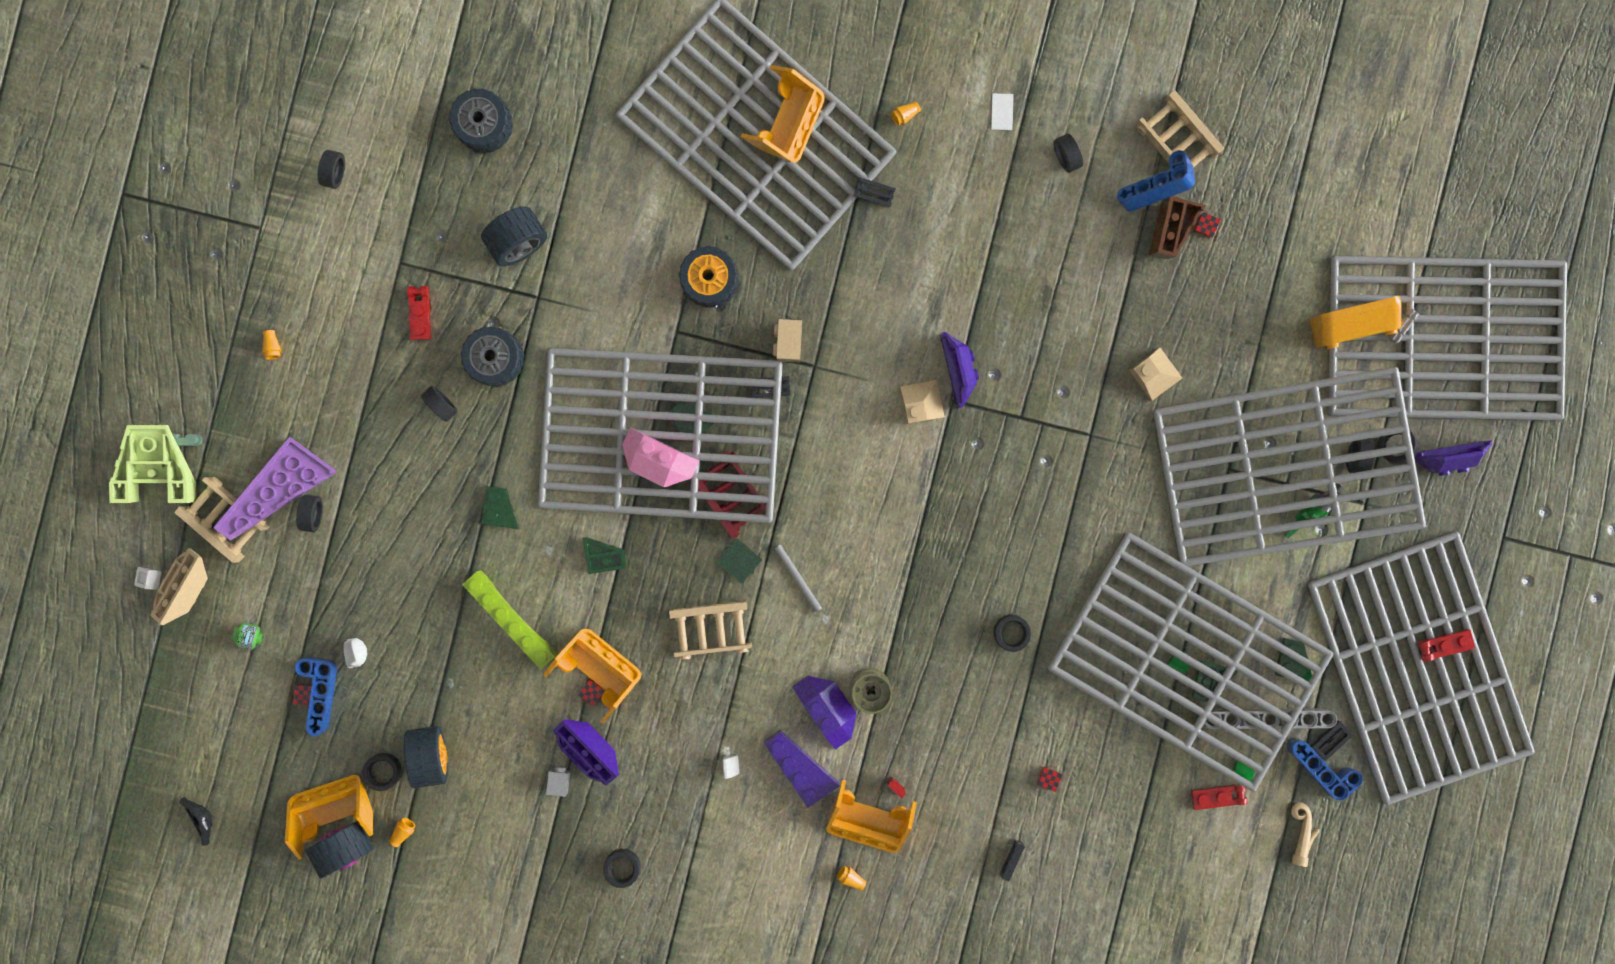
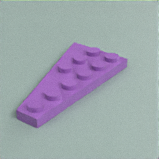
[214,437,337,540]

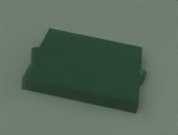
[717,538,762,583]

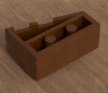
[1149,196,1206,259]

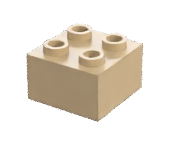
[773,319,802,363]

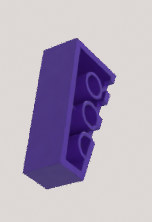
[765,730,840,808]

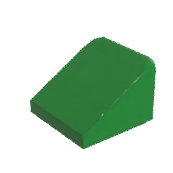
[1167,655,1191,675]
[1232,760,1255,782]

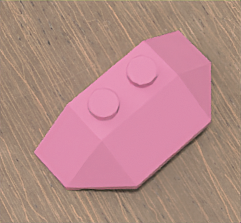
[622,427,699,487]

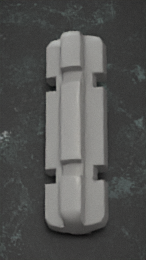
[1388,309,1419,344]

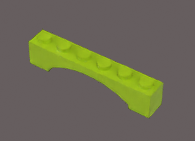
[462,570,559,670]

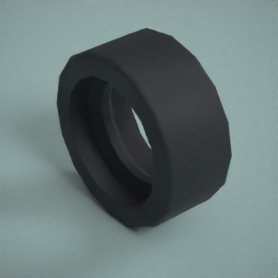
[1053,133,1083,173]
[317,150,345,189]
[421,385,458,422]
[1378,430,1419,465]
[1346,439,1375,473]
[296,495,323,533]
[993,614,1031,652]
[362,753,402,791]
[603,849,641,888]

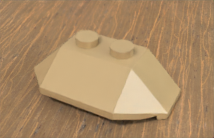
[150,548,208,625]

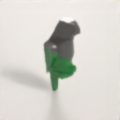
[1285,484,1345,538]

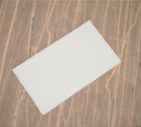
[991,93,1013,130]

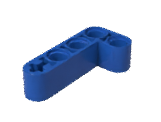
[1117,150,1195,212]
[295,657,337,736]
[1287,738,1363,801]

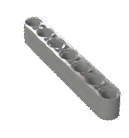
[1204,708,1337,729]

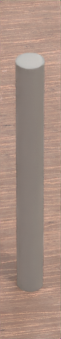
[774,545,822,612]

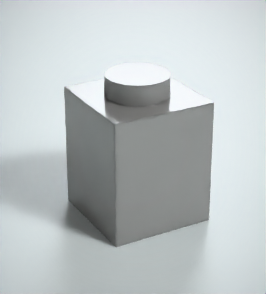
[546,766,571,797]

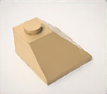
[1129,348,1182,401]
[900,380,945,424]

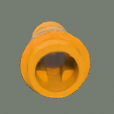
[891,101,921,125]
[262,330,282,360]
[389,818,415,847]
[837,866,866,891]

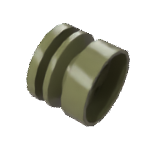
[850,667,892,714]

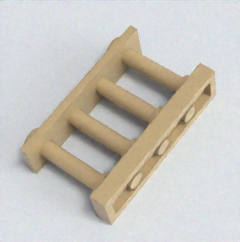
[1136,90,1225,168]
[174,477,270,563]
[669,601,752,660]

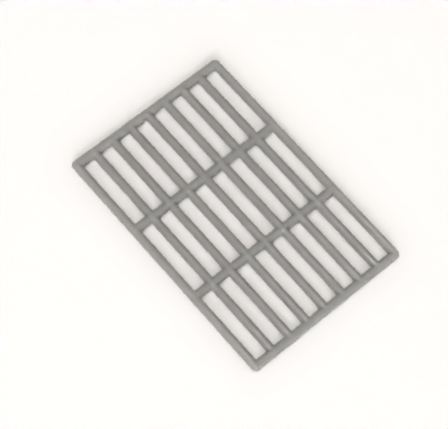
[616,0,896,270]
[1328,256,1567,420]
[538,348,783,523]
[1153,367,1426,566]
[1308,531,1535,805]
[1048,532,1333,792]

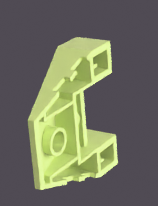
[109,425,197,503]

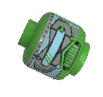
[232,623,263,650]

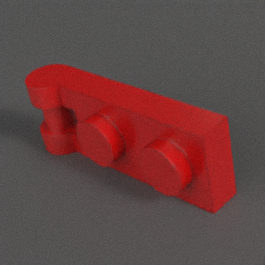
[407,286,431,340]
[1418,629,1475,662]
[1191,784,1248,810]

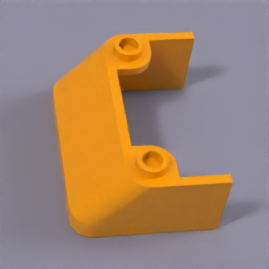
[741,65,824,163]
[1309,296,1401,349]
[543,629,641,724]
[285,775,373,860]
[826,780,917,853]

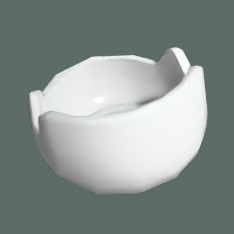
[344,638,367,668]

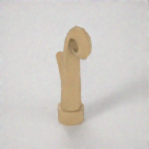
[1291,803,1319,867]

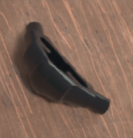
[180,797,213,846]

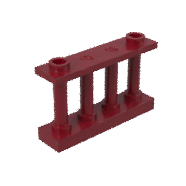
[698,450,766,539]

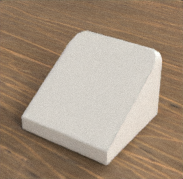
[134,567,161,590]
[723,755,740,779]

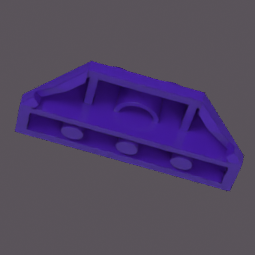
[940,332,979,409]
[1414,440,1492,476]
[792,675,856,749]
[553,719,619,786]

